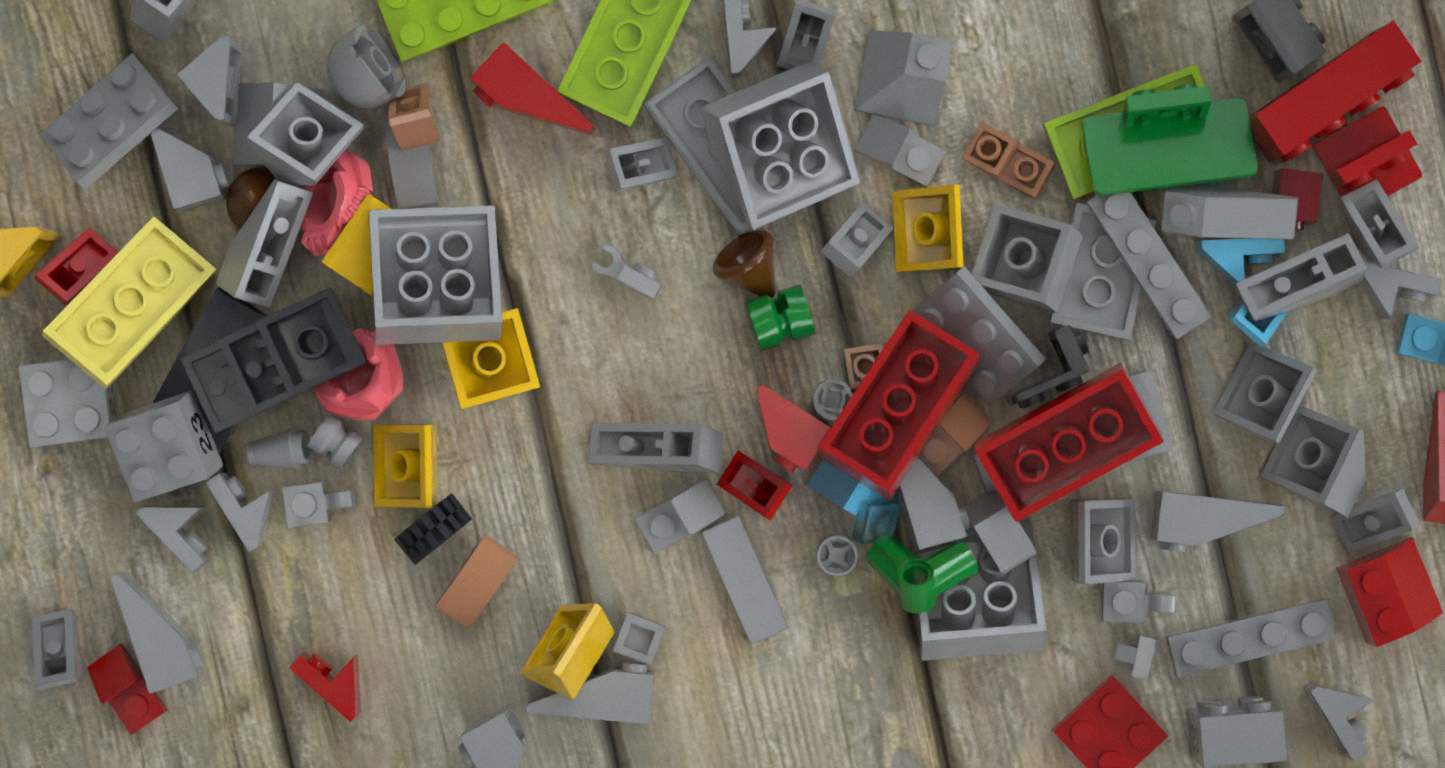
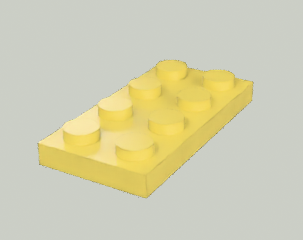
[42,216,217,390]

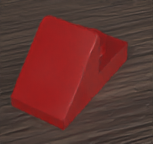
[34,227,119,306]
[87,643,168,735]
[289,652,361,722]

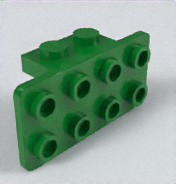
[1082,84,1258,196]

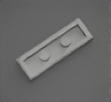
[702,516,788,644]

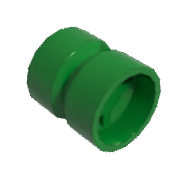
[745,284,816,351]

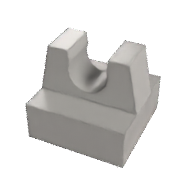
[1114,634,1158,680]

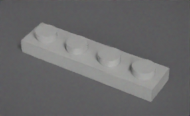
[1085,192,1212,340]
[1166,598,1337,677]

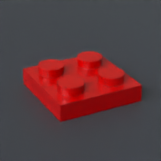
[1052,675,1168,768]

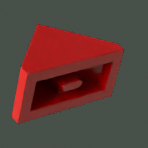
[716,450,792,521]

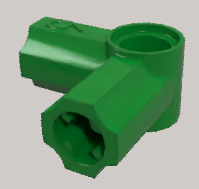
[866,534,978,614]

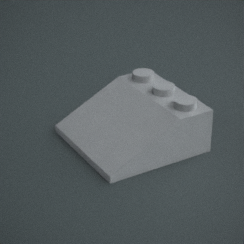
[700,62,860,230]
[369,206,502,345]
[910,519,1047,661]

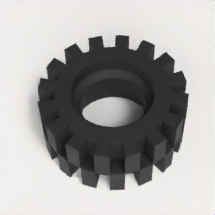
[394,493,472,565]

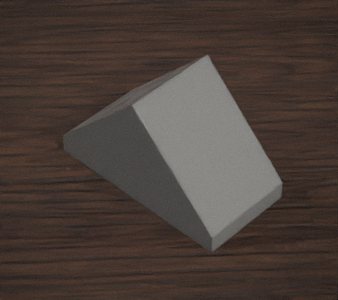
[776,0,837,70]
[604,137,679,194]
[1340,179,1418,268]
[964,490,1037,575]

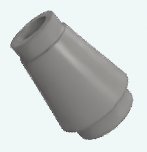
[247,428,311,469]

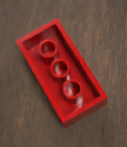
[1249,20,1422,163]
[818,310,980,501]
[974,362,1164,522]

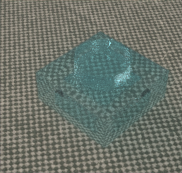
[852,498,901,544]

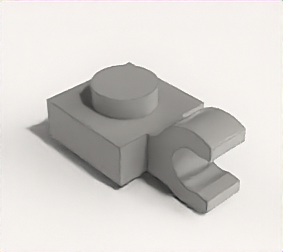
[592,244,662,300]
[282,481,357,528]
[1102,581,1175,623]

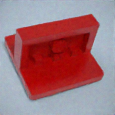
[1313,106,1422,197]

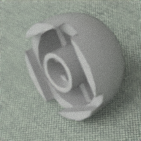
[327,24,406,109]

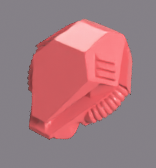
[298,150,374,257]
[313,329,403,421]

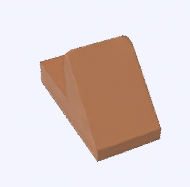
[388,83,440,150]
[918,393,992,477]

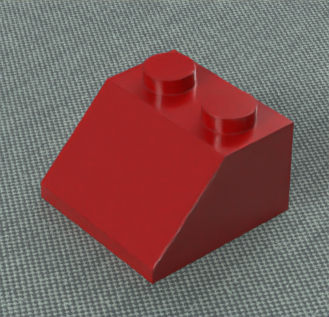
[756,384,831,473]
[1336,537,1443,647]

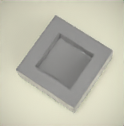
[613,612,666,665]

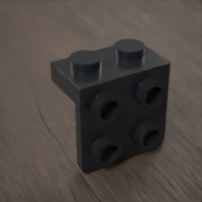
[1005,325,1090,409]

